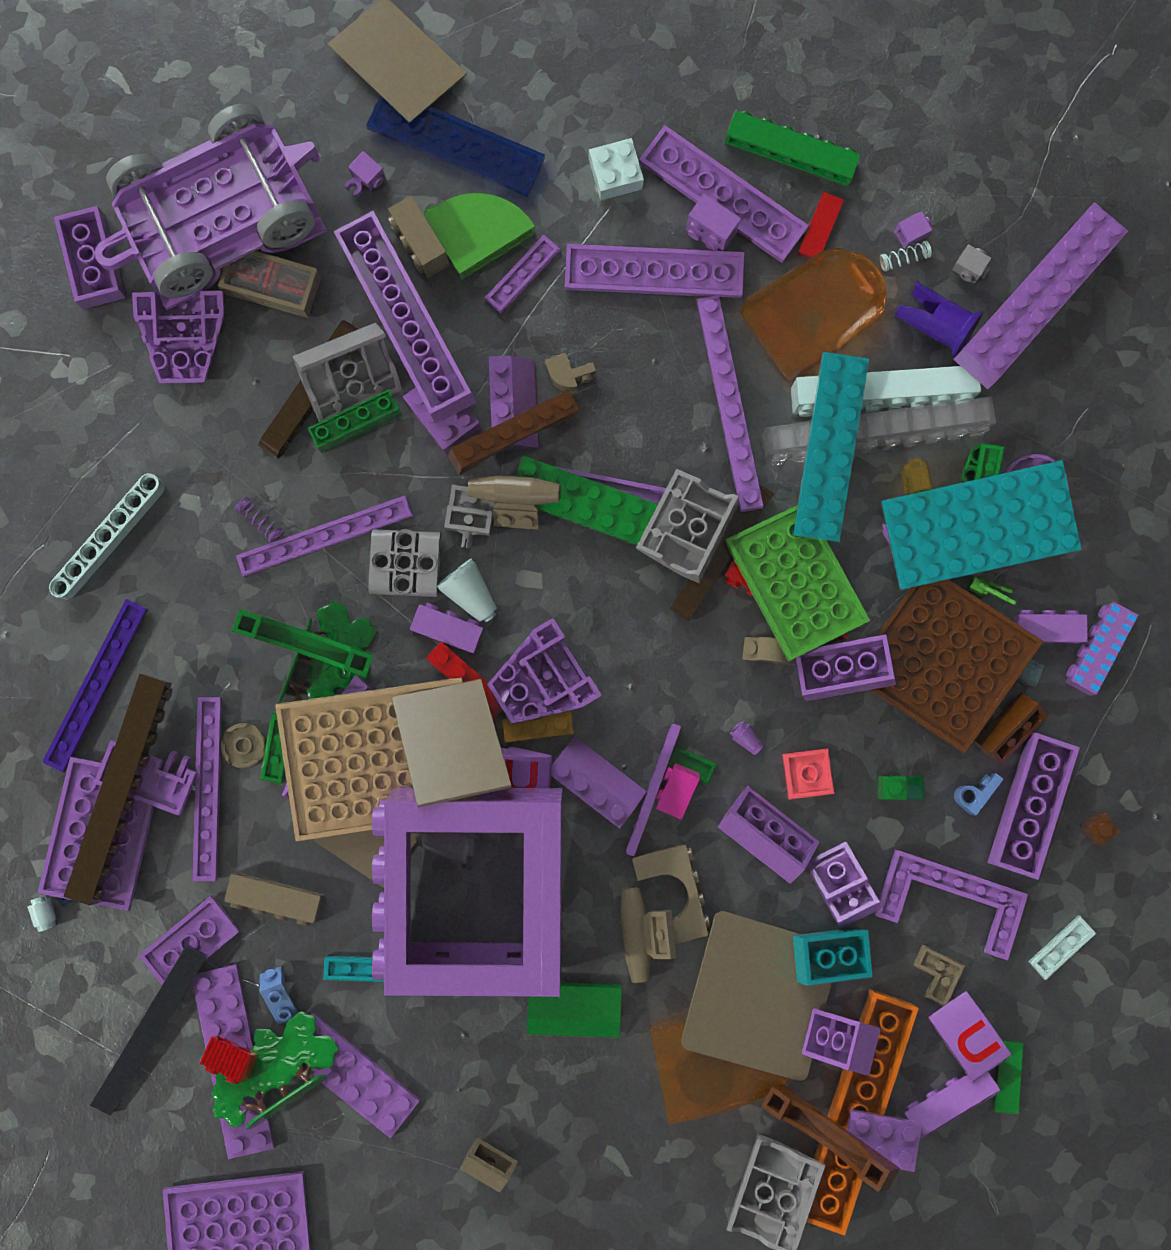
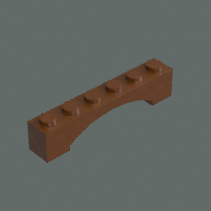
[448,390,580,475]
[761,1085,900,1192]

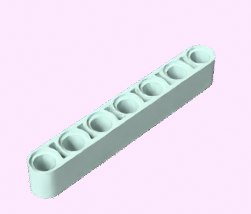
[49,473,165,600]

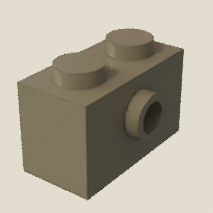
[460,1137,518,1193]

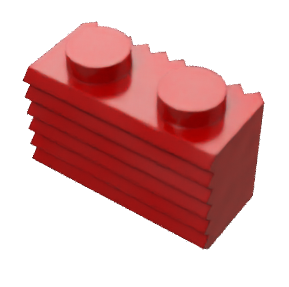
[200,1036,259,1084]

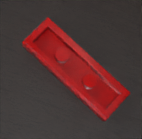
[798,192,844,262]

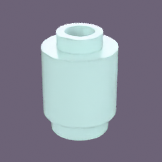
[27,896,57,932]

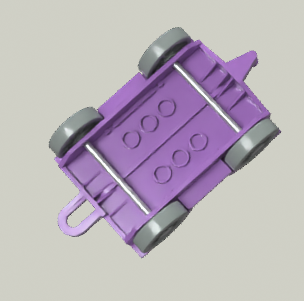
[95,104,327,310]

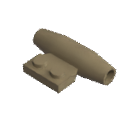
[468,475,561,529]
[620,887,677,983]

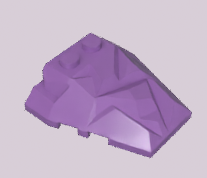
[132,291,225,384]
[487,618,602,724]

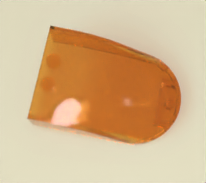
[739,248,887,383]
[649,1016,788,1124]

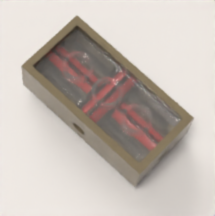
[218,251,321,318]

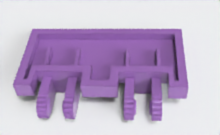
[94,740,198,816]

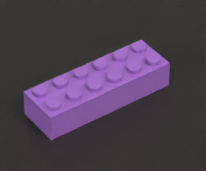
[987,733,1080,880]

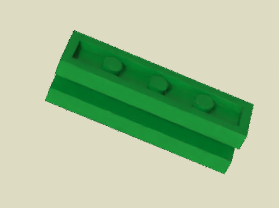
[308,389,402,453]

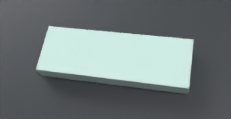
[1028,916,1096,980]

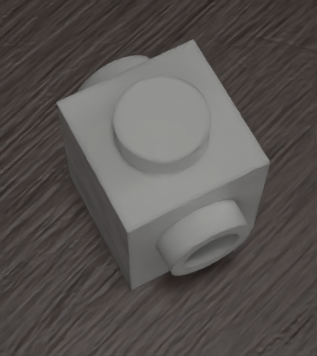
[952,244,991,283]

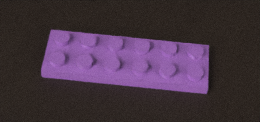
[302,1013,420,1139]

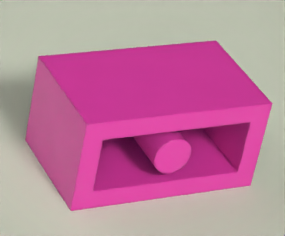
[655,763,700,820]

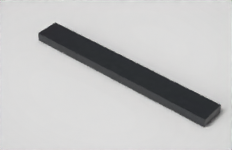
[90,944,207,1116]

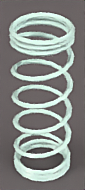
[880,241,932,272]

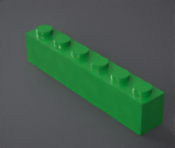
[725,110,861,186]

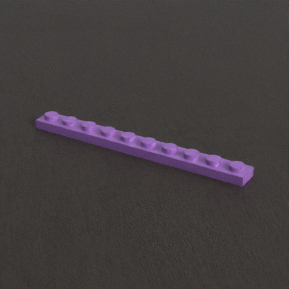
[697,296,763,512]

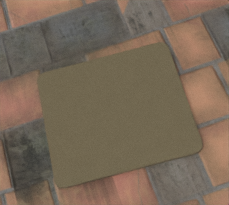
[681,911,832,1081]

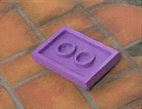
[847,1109,922,1172]

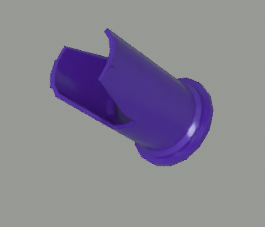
[895,280,983,358]

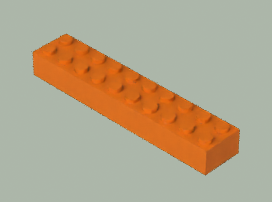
[806,988,919,1236]

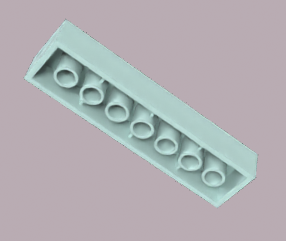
[791,366,981,417]

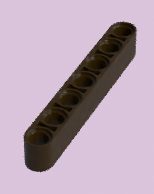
[258,320,358,459]
[670,484,774,621]

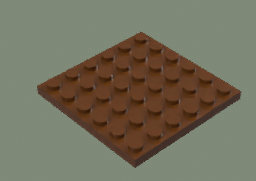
[870,579,1044,754]

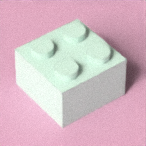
[589,138,644,201]

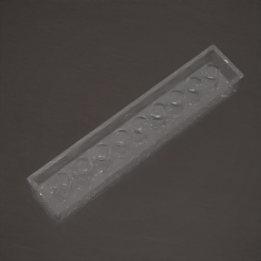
[761,397,996,465]

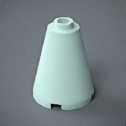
[437,558,497,623]

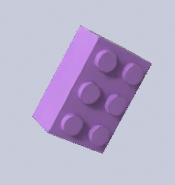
[403,387,481,455]
[802,1008,881,1076]

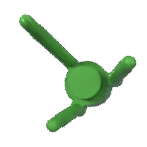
[967,575,1016,605]

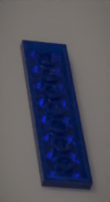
[366,95,545,197]

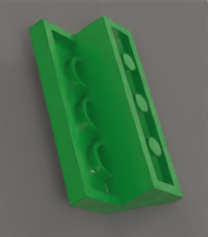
[527,982,621,1038]

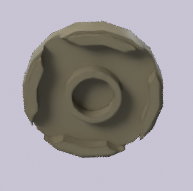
[220,723,266,768]

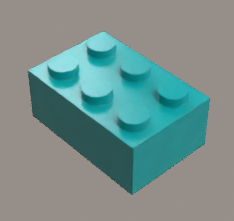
[793,927,873,986]

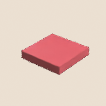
[782,748,835,800]

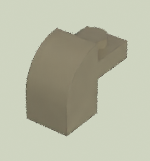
[545,353,596,392]
[742,637,796,665]

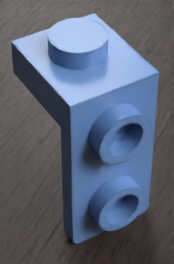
[260,966,298,1024]

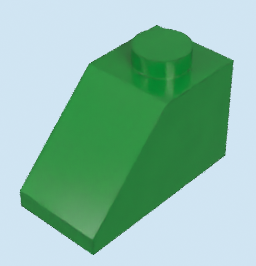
[878,776,925,799]

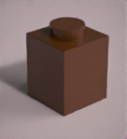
[1080,812,1120,846]

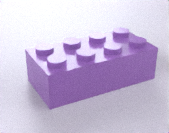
[54,206,126,309]
[796,634,896,701]

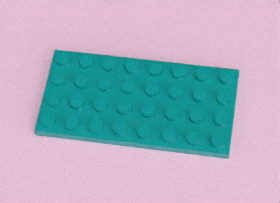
[881,460,1082,590]

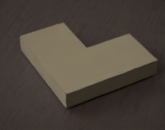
[913,944,965,1006]

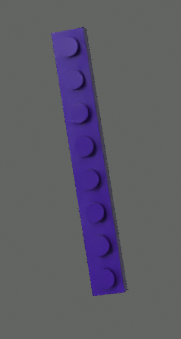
[42,599,149,772]

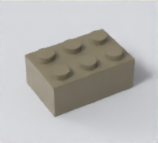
[388,196,450,279]

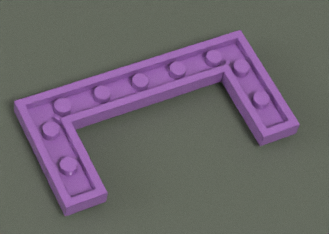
[874,849,1028,960]

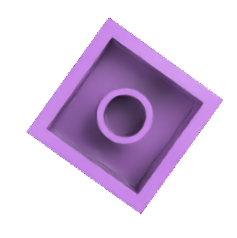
[686,194,741,251]

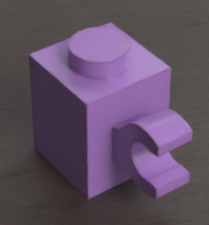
[345,151,385,198]

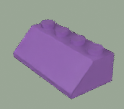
[489,356,538,450]
[551,736,647,829]
[718,786,820,884]

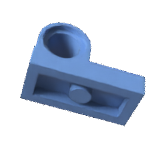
[954,773,1003,816]

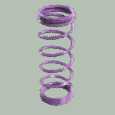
[235,497,282,543]

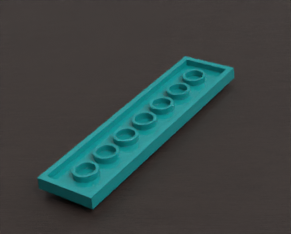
[793,352,869,542]

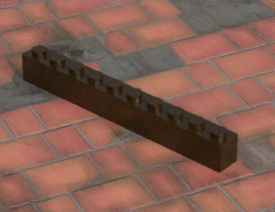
[63,674,173,906]

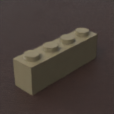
[224,872,324,926]

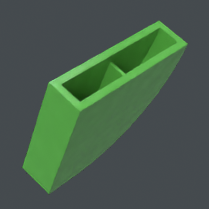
[423,193,536,280]

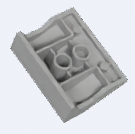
[292,323,402,422]
[636,469,739,583]
[727,1134,825,1250]

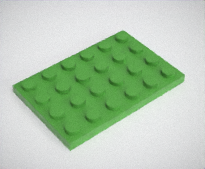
[724,505,870,662]

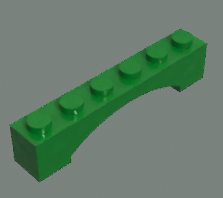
[232,608,374,677]

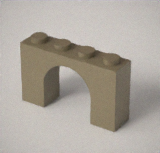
[631,844,711,944]

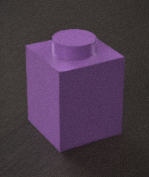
[894,211,932,249]

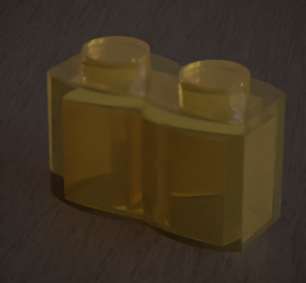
[900,458,933,495]

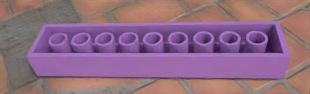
[953,202,1128,389]
[334,211,476,424]

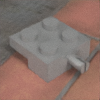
[444,485,494,549]

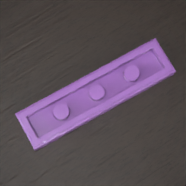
[484,235,560,315]

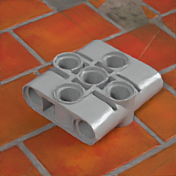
[368,529,441,597]

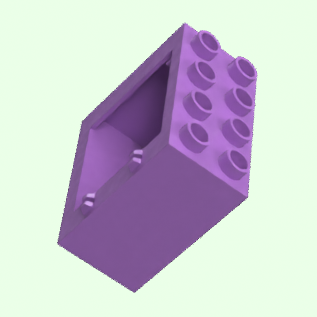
[372,787,562,997]

